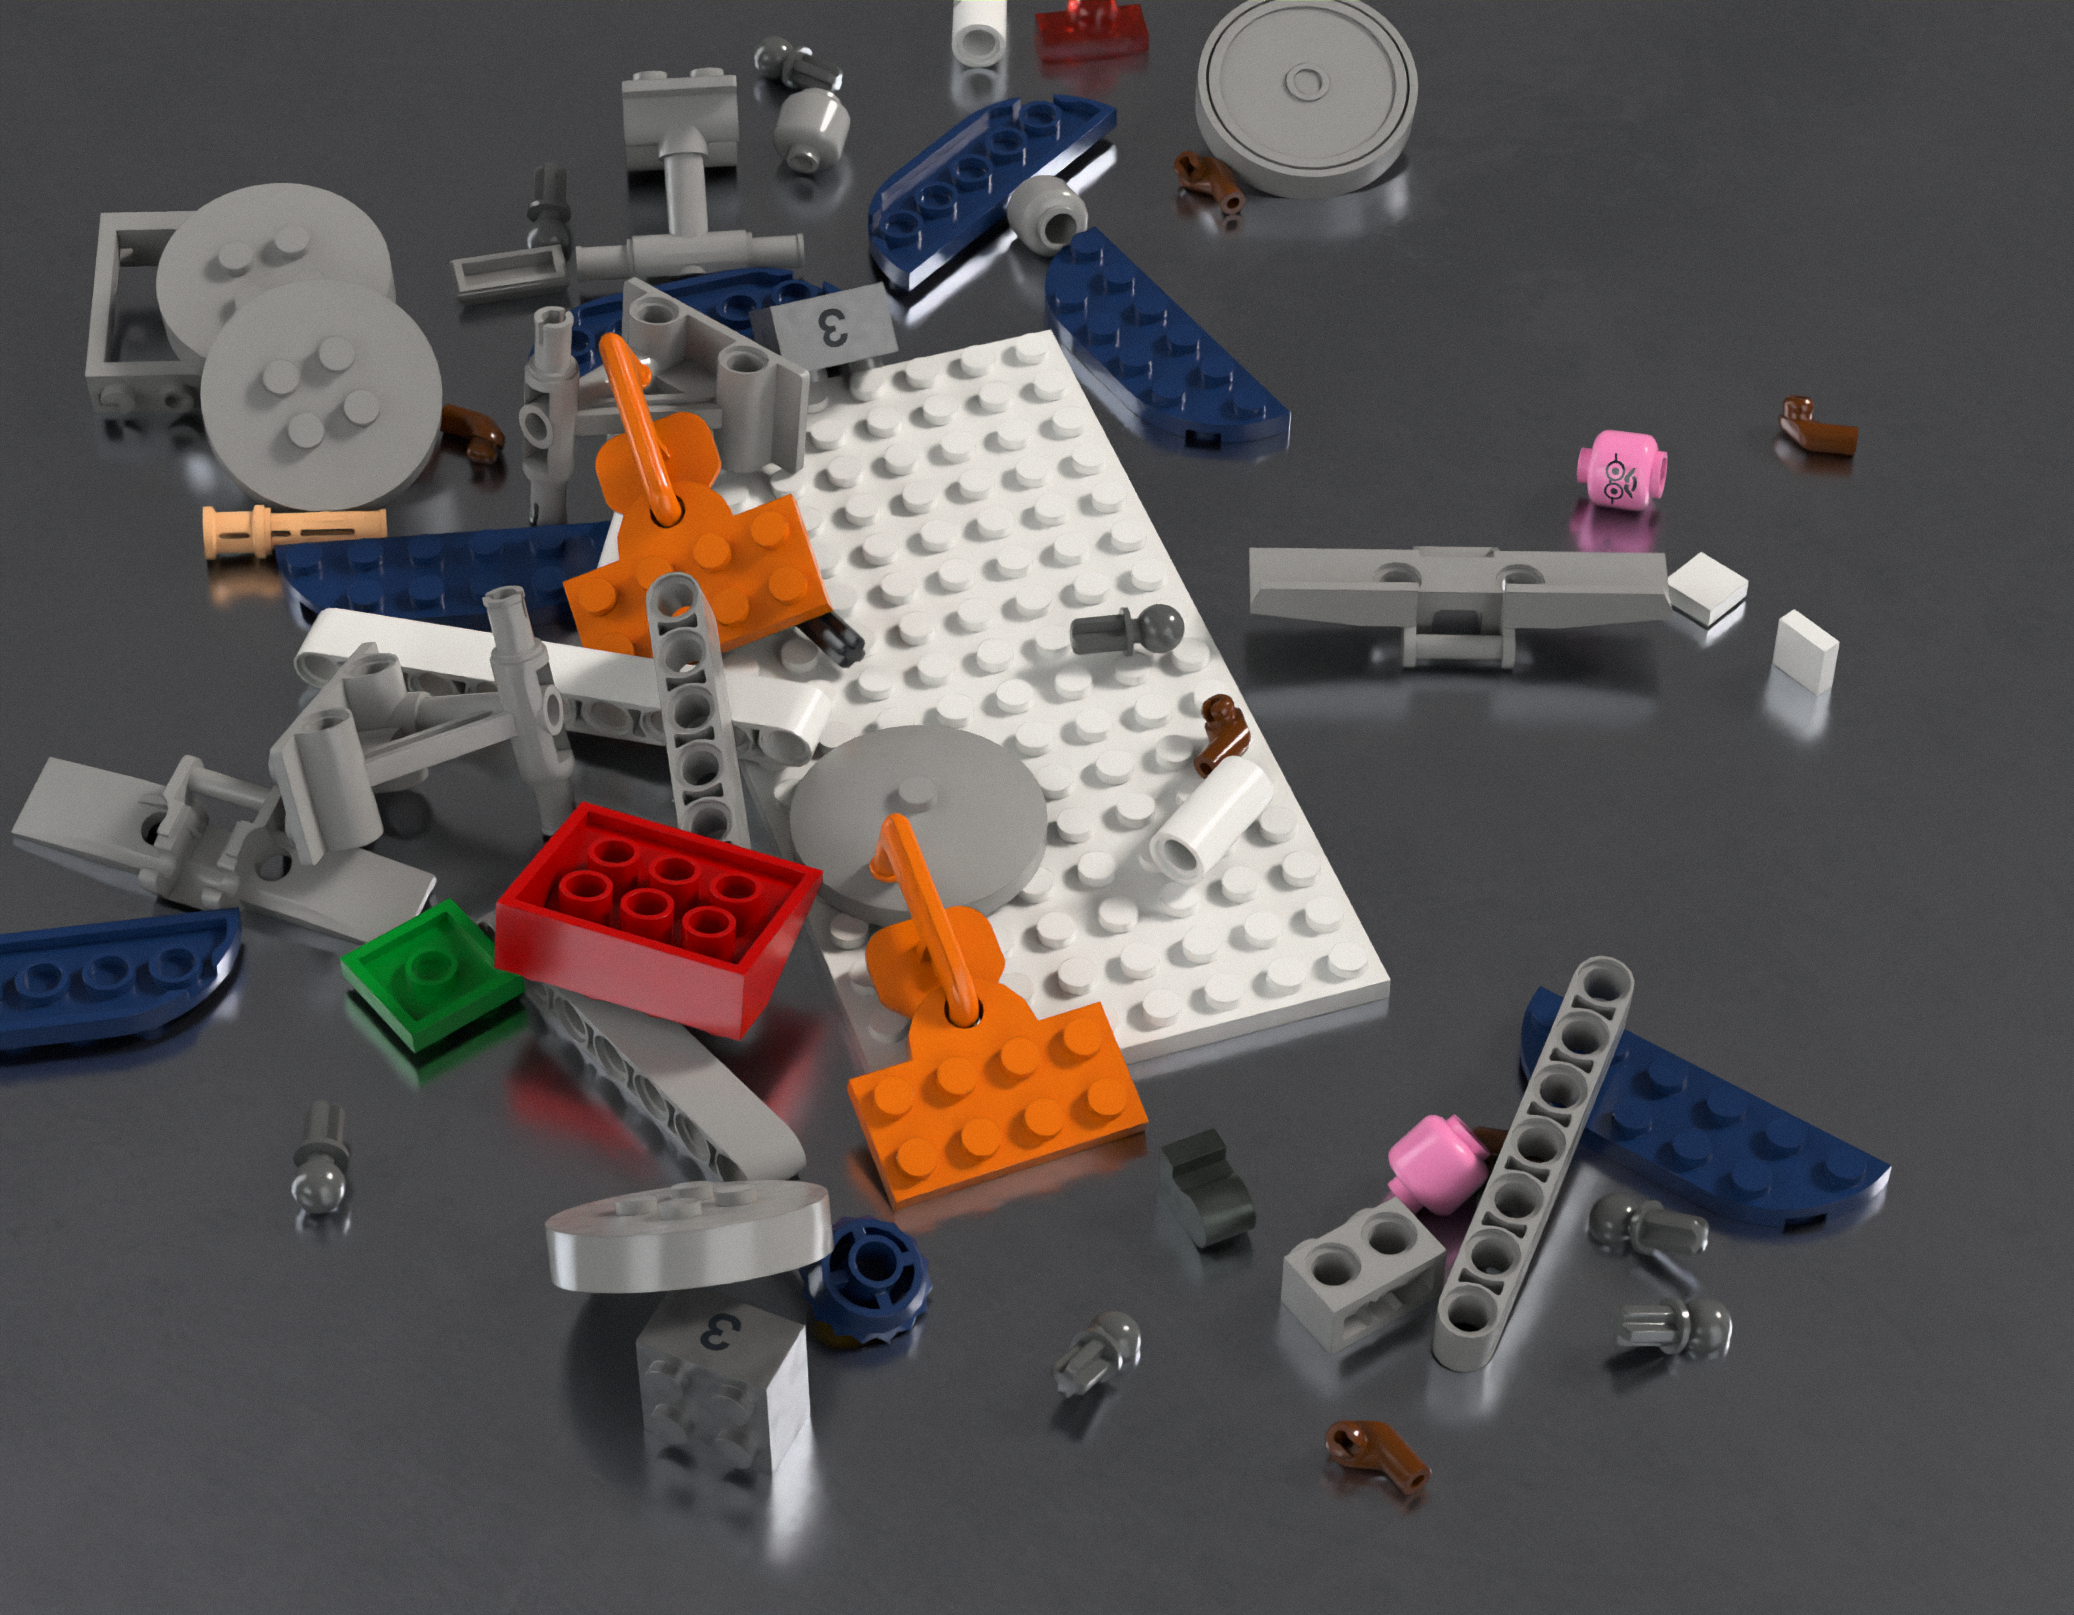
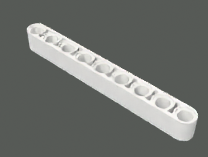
[294,608,832,767]

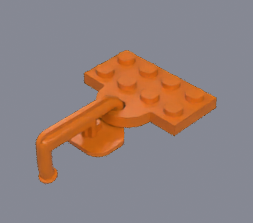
[563,332,833,665]
[846,813,1149,1211]

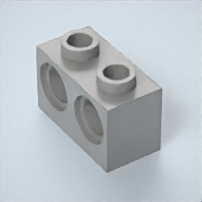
[1281,1196,1447,1356]

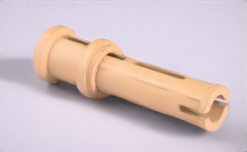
[203,505,387,560]

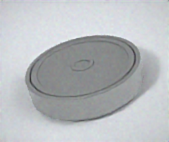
[1195,0,1418,199]
[156,183,396,379]
[200,278,442,513]
[545,1180,834,1293]

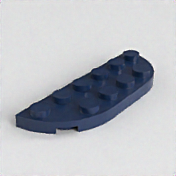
[868,94,1117,292]
[1045,226,1291,443]
[528,268,841,377]
[275,521,611,631]
[0,907,242,1050]
[1519,986,1892,1227]

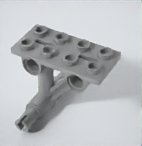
[576,68,805,283]
[519,277,810,526]
[268,586,577,866]

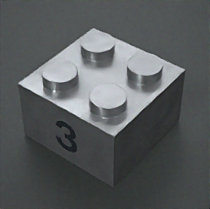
[749,282,898,383]
[636,1288,810,1476]

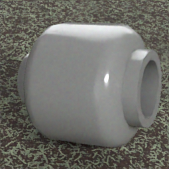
[773,88,850,173]
[1007,175,1088,257]

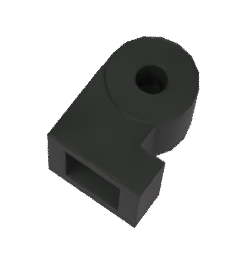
[1158,1128,1256,1248]

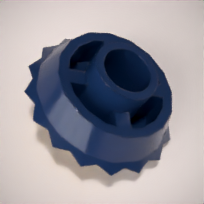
[798,1214,933,1344]

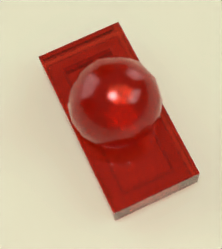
[1035,0,1149,61]

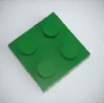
[340,898,525,1053]

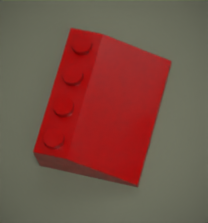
[494,801,823,1041]

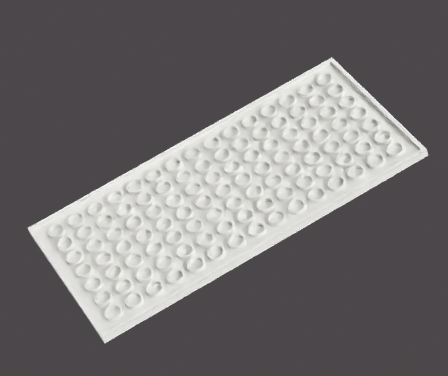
[607,330,1391,1074]

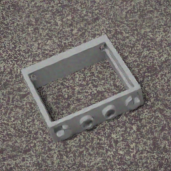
[85,211,202,414]

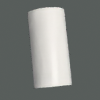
[952,0,1007,68]
[1149,756,1273,885]

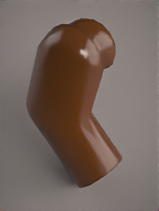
[1174,150,1246,214]
[440,403,506,466]
[1193,694,1251,779]
[1325,1420,1432,1495]

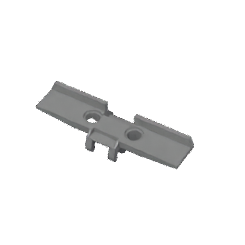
[1249,546,1672,669]
[11,755,437,945]

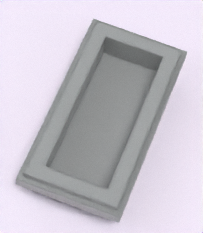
[449,244,570,306]

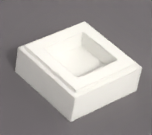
[1668,552,1749,626]
[1772,609,1840,696]

